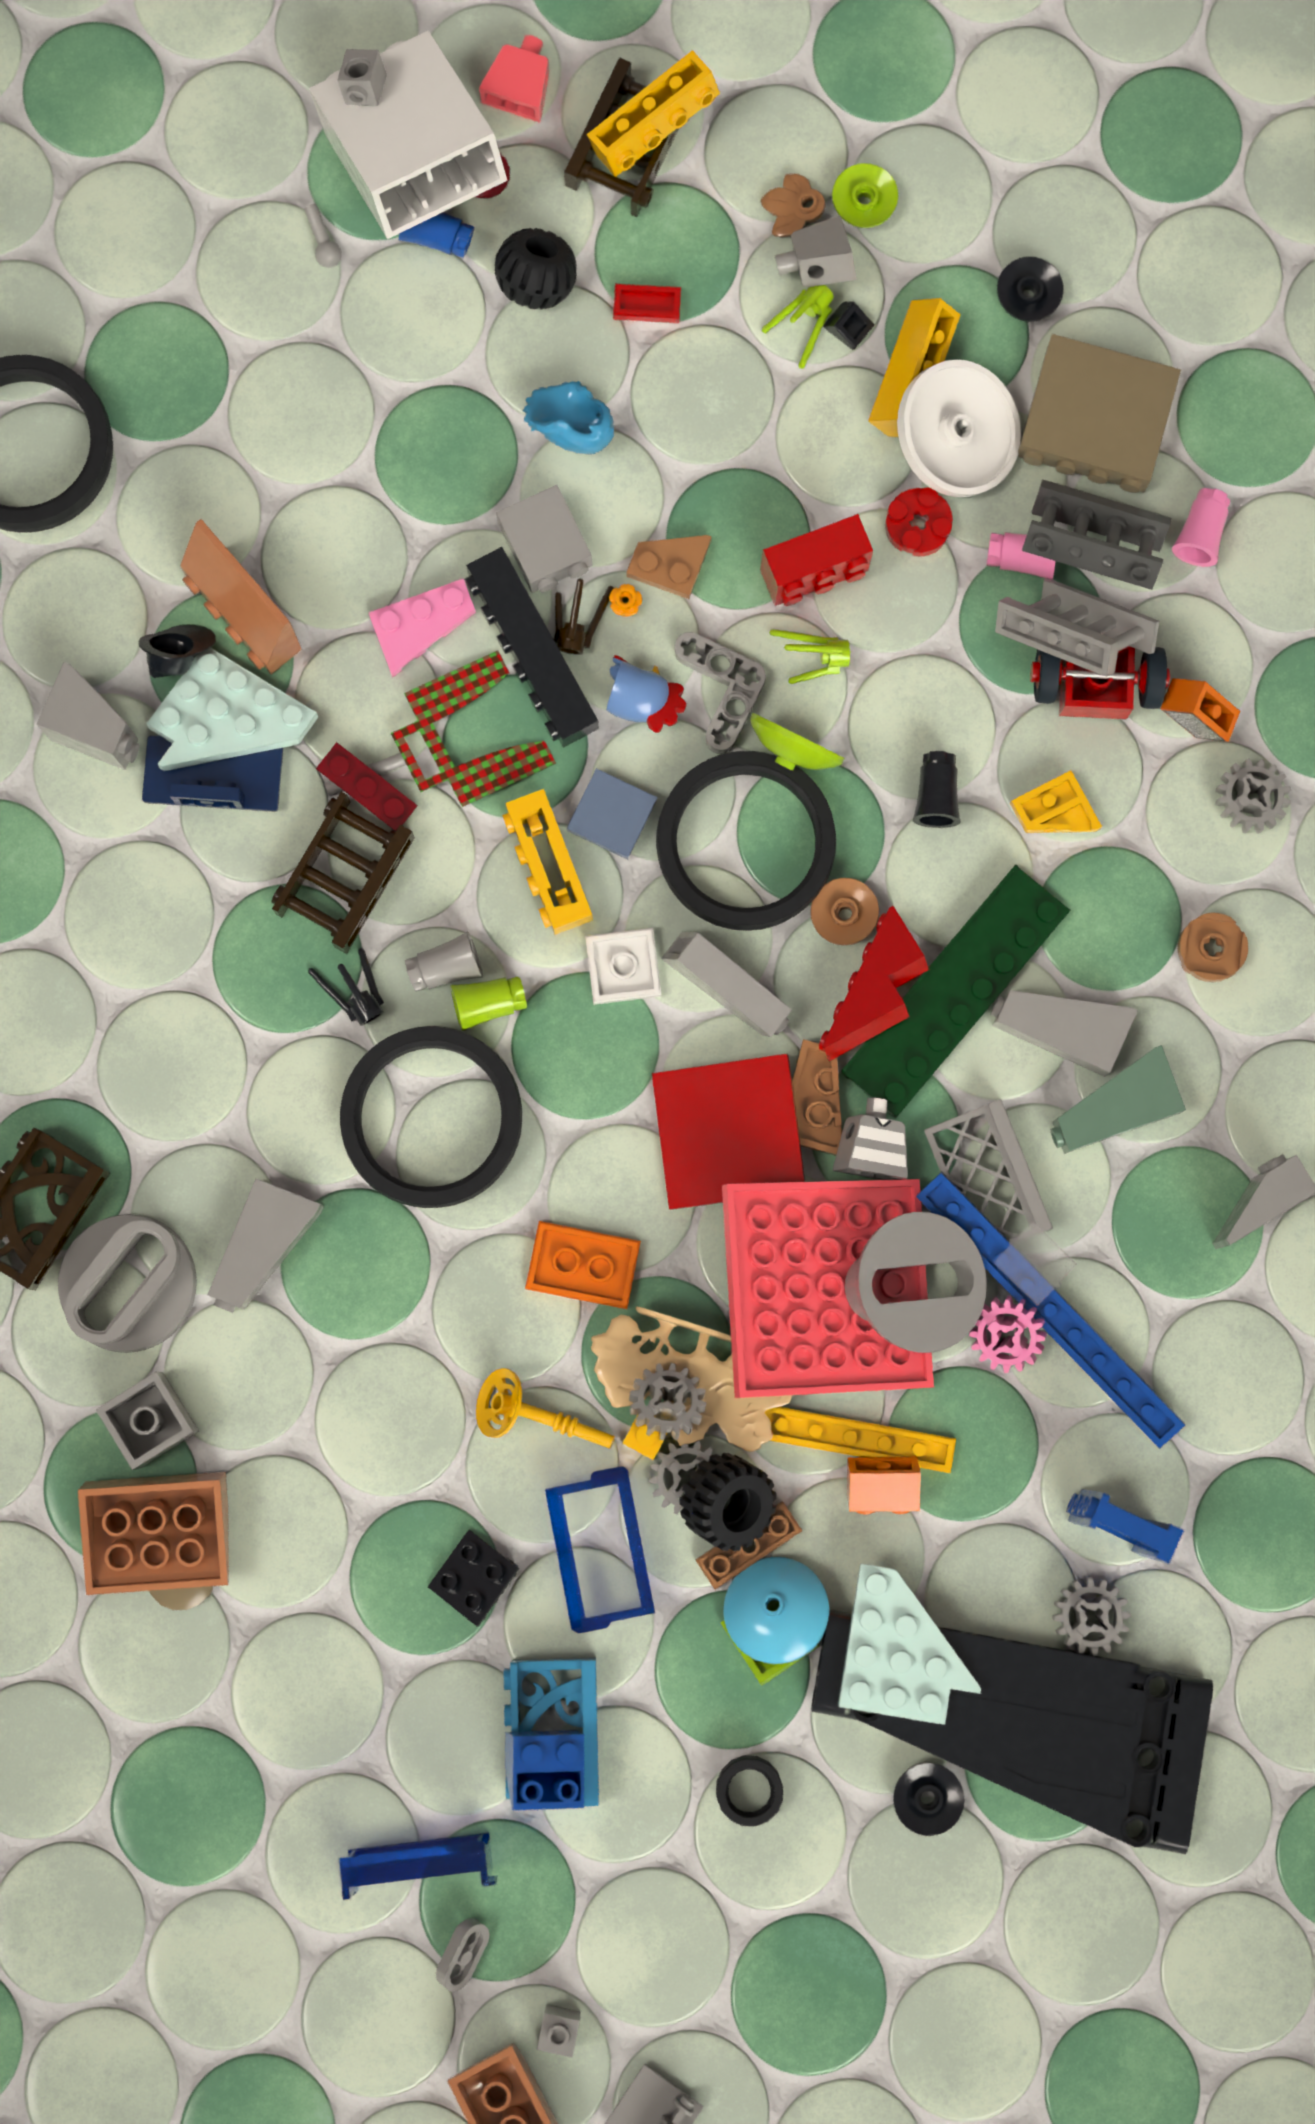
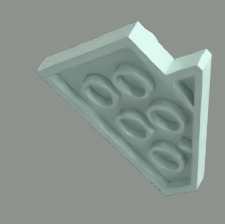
[147,648,318,771]
[838,1563,981,1725]

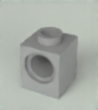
[337,49,387,106]
[537,2004,581,2057]

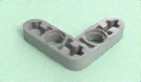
[675,632,766,754]

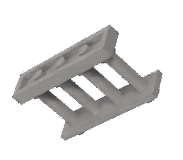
[995,578,1159,677]

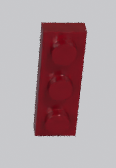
[316,742,418,831]

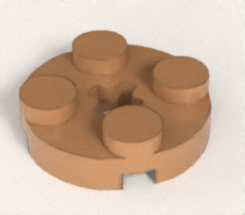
[1177,913,1248,982]

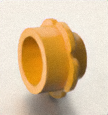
[609,584,642,617]

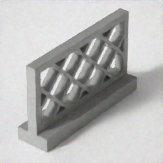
[924,1099,1053,1244]

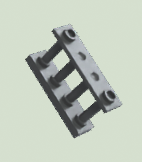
[1022,479,1171,590]

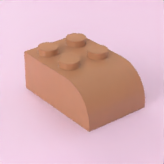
[447,2043,558,2124]

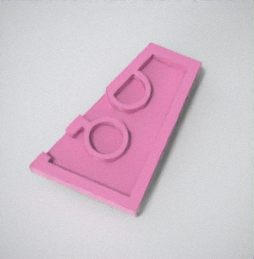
[369,579,476,678]

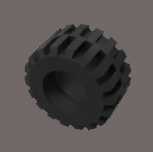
[679,1453,777,1551]

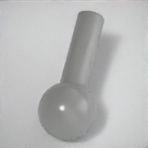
[304,204,342,268]

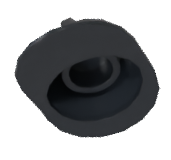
[138,624,216,678]

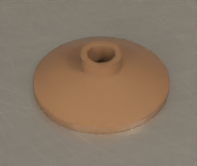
[811,878,879,945]

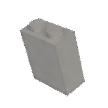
[496,485,592,593]

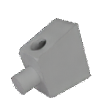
[775,215,857,287]

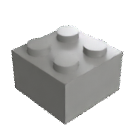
[96,1371,199,1470]

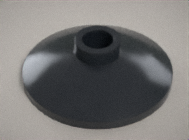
[997,257,1064,322]
[893,1763,964,1836]

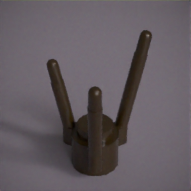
[554,578,614,655]

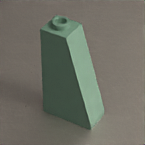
[1050,1045,1186,1154]

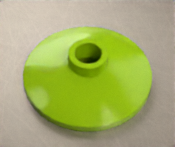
[832,163,898,228]

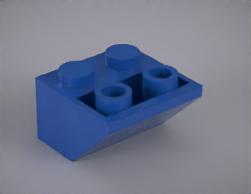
[505,1730,584,1811]

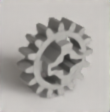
[1215,758,1291,834]
[629,1363,706,1440]
[649,1441,713,1515]
[1052,1577,1131,1656]

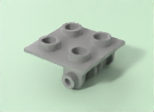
[604,2064,703,2124]

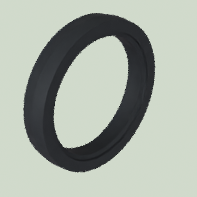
[0,355,113,533]
[656,751,836,931]
[340,1026,522,1208]

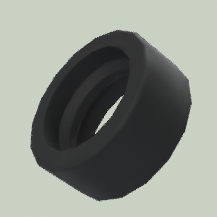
[716,1755,783,1827]

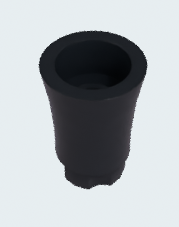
[913,751,960,828]

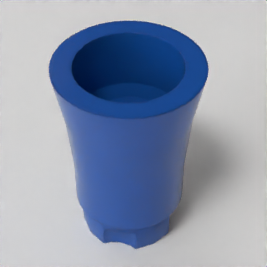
[398,212,475,258]

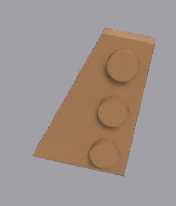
[792,1039,842,1156]

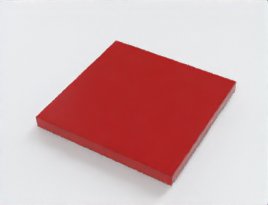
[652,1054,805,1210]

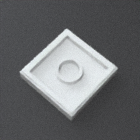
[585,928,661,1005]

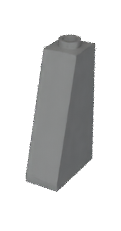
[661,932,792,1037]
[991,990,1138,1077]
[207,1179,324,1313]

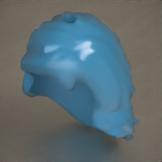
[522,381,614,454]

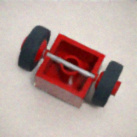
[1030,646,1170,719]

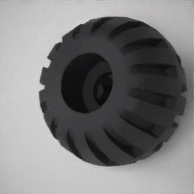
[495,228,577,309]

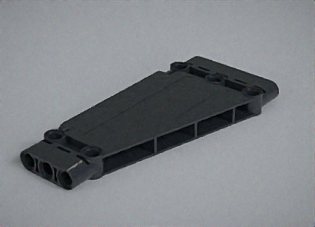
[811,1609,1213,1854]

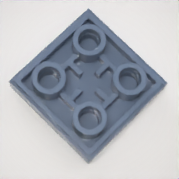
[566,768,658,860]

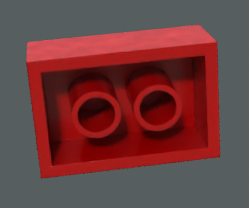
[760,514,873,606]

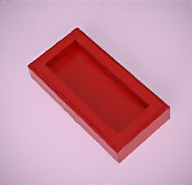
[613,284,681,323]

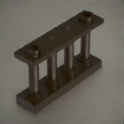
[564,57,690,217]
[271,792,415,954]

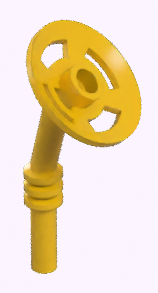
[476,1368,615,1449]

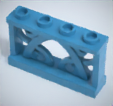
[504,1658,599,1807]

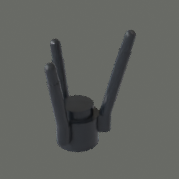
[308,948,384,1026]

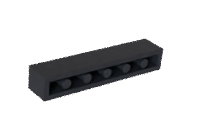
[464,547,599,748]

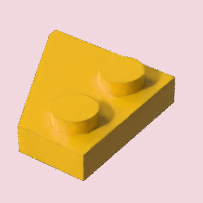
[1010,770,1102,833]

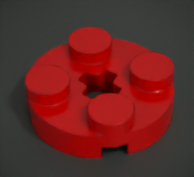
[885,487,953,557]

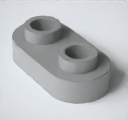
[436,1918,489,1991]

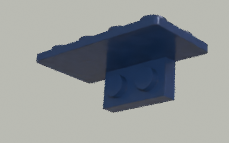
[142,736,283,812]

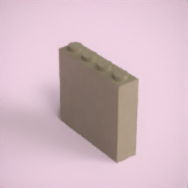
[1017,334,1181,493]

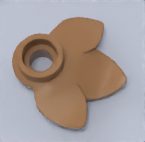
[760,174,826,237]

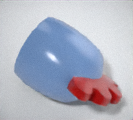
[606,655,687,733]

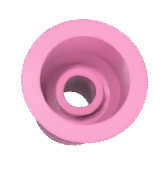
[1172,488,1230,567]
[987,532,1056,580]

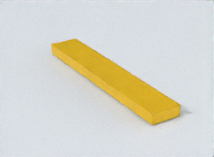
[765,1407,956,1473]

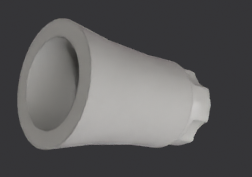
[405,931,483,991]

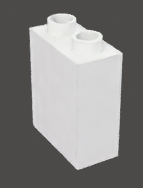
[309,31,507,239]

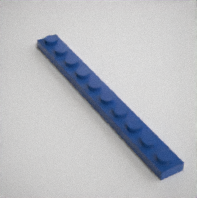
[916,1171,1185,1449]

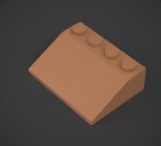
[180,519,302,674]
[78,1472,229,1595]

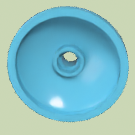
[724,1557,829,1664]

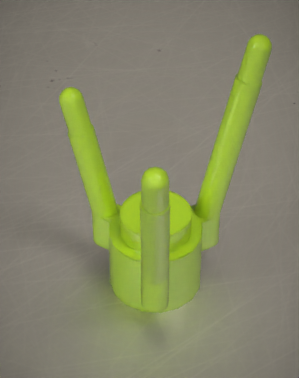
[762,285,834,369]
[769,629,850,684]

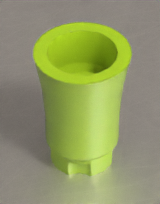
[450,976,527,1031]

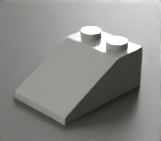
[1212,1154,1315,1249]

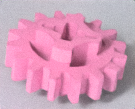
[969,1296,1047,1373]

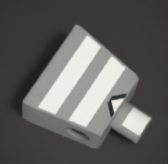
[833,1098,908,1180]

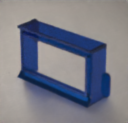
[545,1466,655,1633]
[339,1833,498,1900]

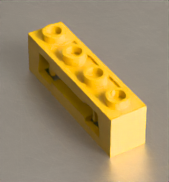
[502,789,593,935]

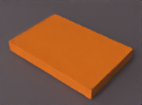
[525,1221,641,1310]

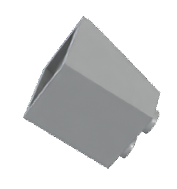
[37,662,139,770]

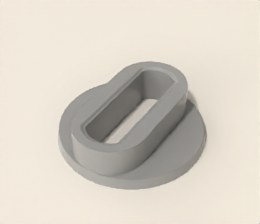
[845,1212,987,1353]
[58,1214,197,1353]

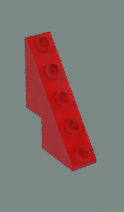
[819,906,929,1062]

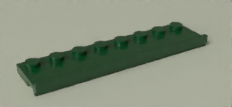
[841,864,1071,1119]

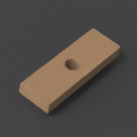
[695,1501,802,1589]

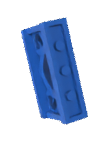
[1066,1489,1184,1564]

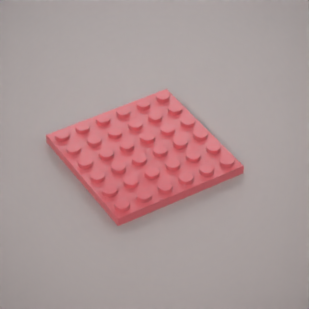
[722,1179,934,1398]

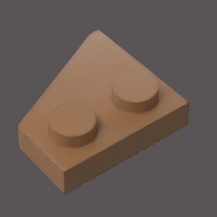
[626,535,712,599]

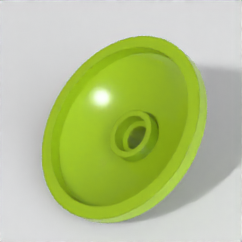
[750,713,845,771]

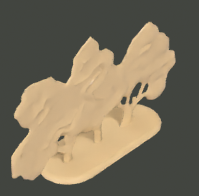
[591,1306,792,1452]

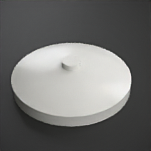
[897,360,1021,497]

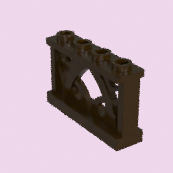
[0,1127,110,1291]

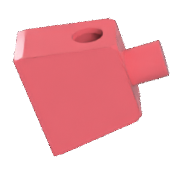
[479,35,549,123]

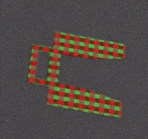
[391,650,556,807]

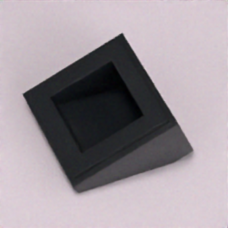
[823,301,874,350]

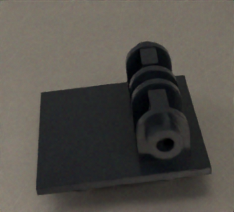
[428,1529,519,1627]

